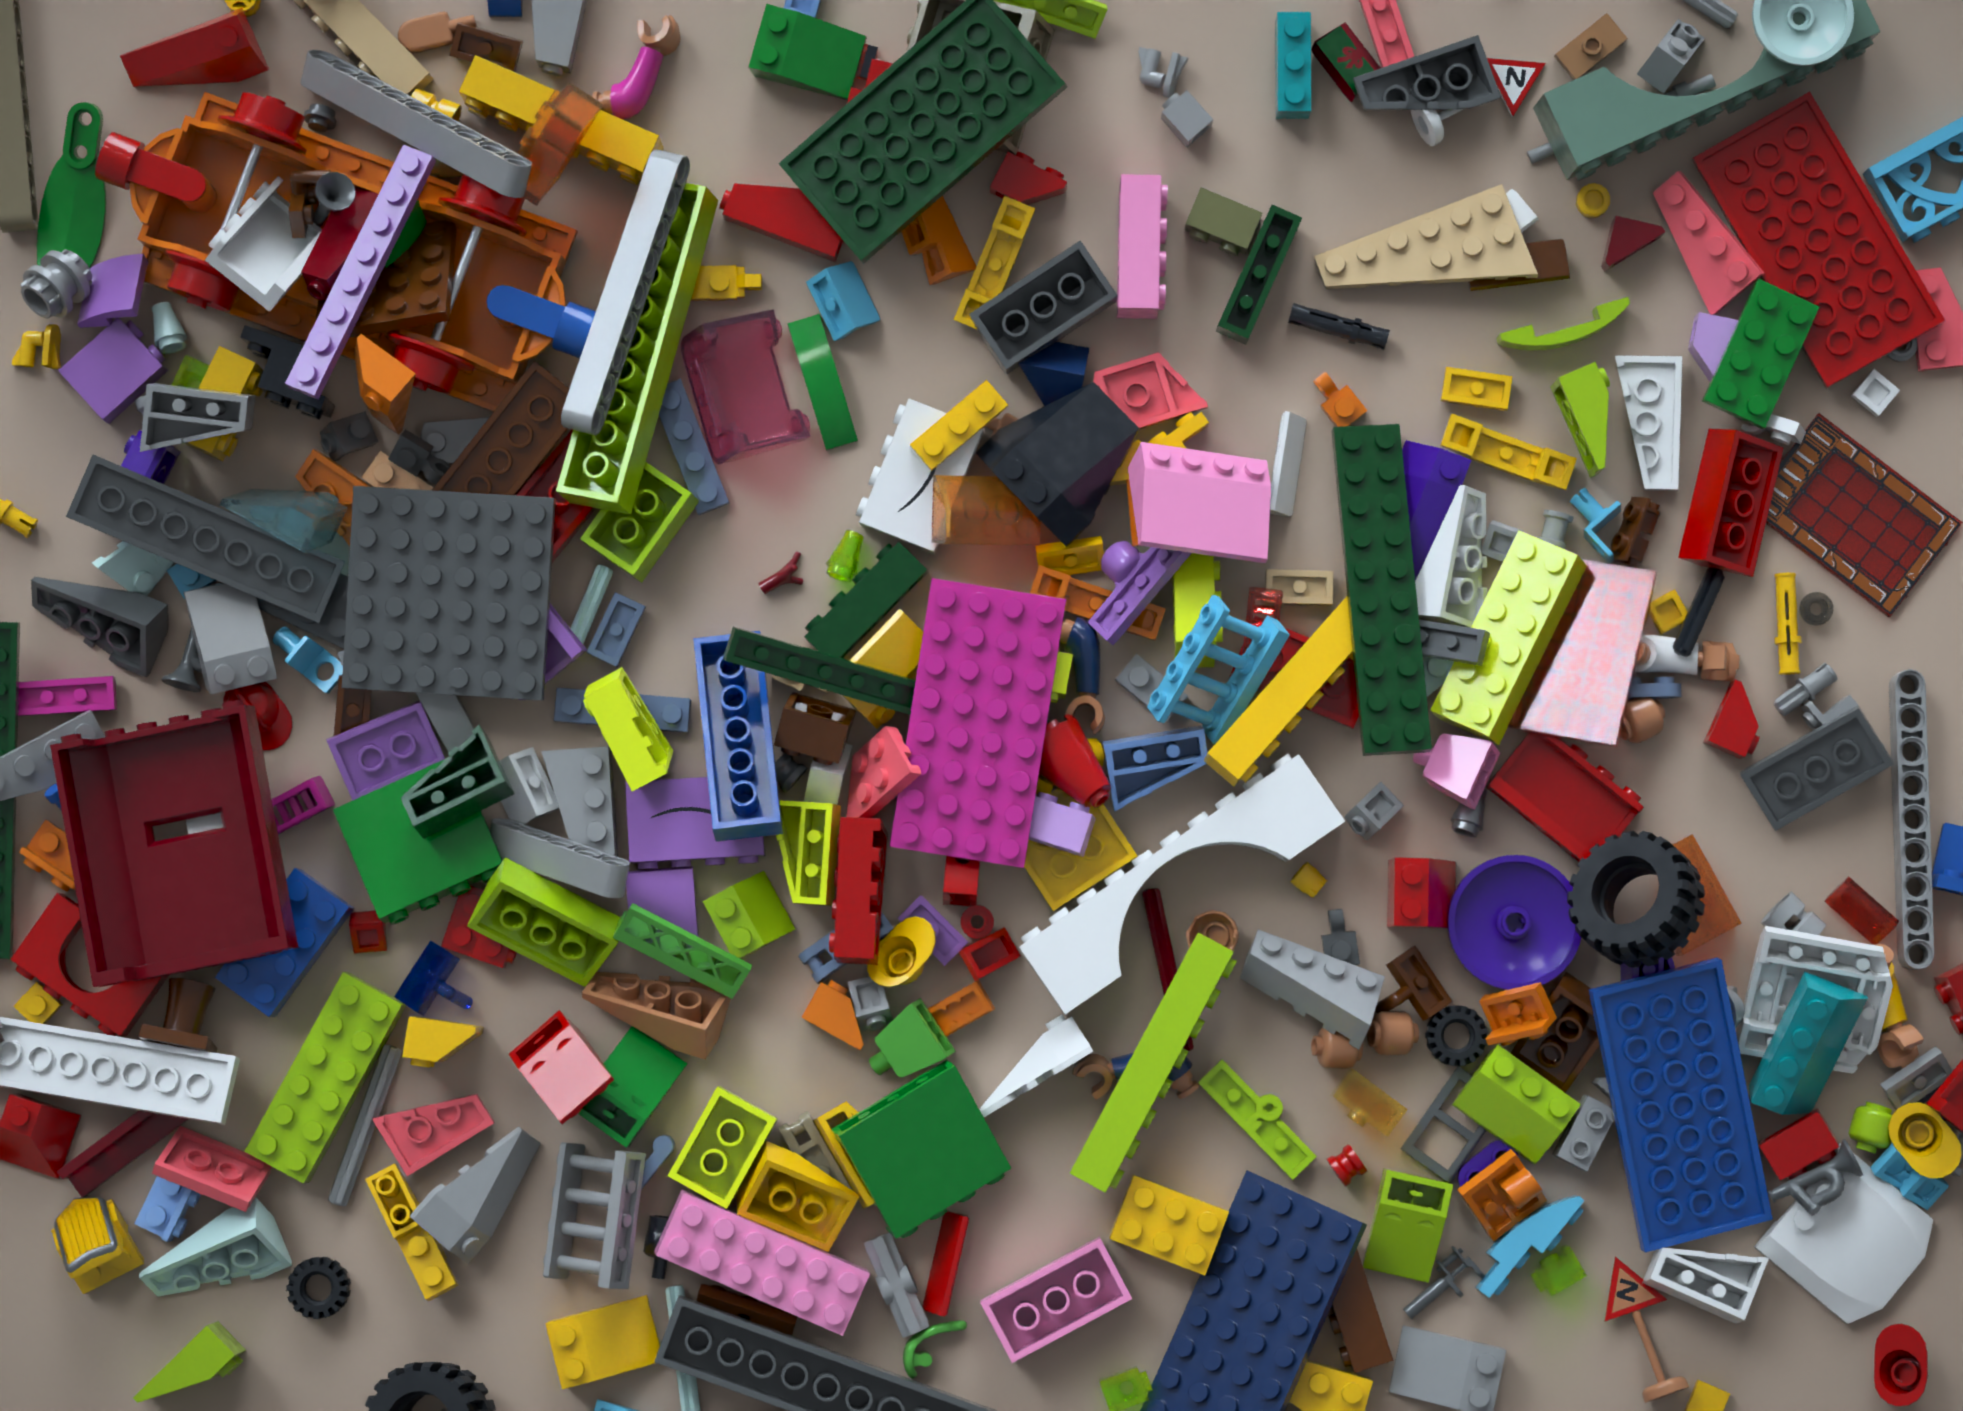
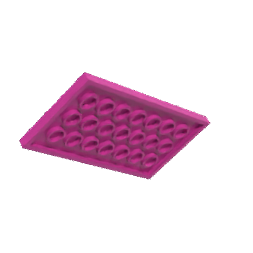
[890,578,1066,868]

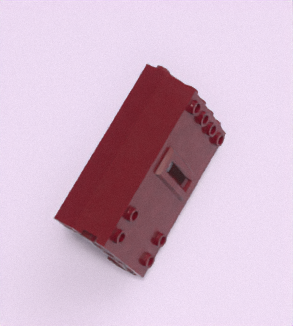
[50,700,298,987]

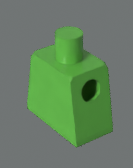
[869,998,956,1078]

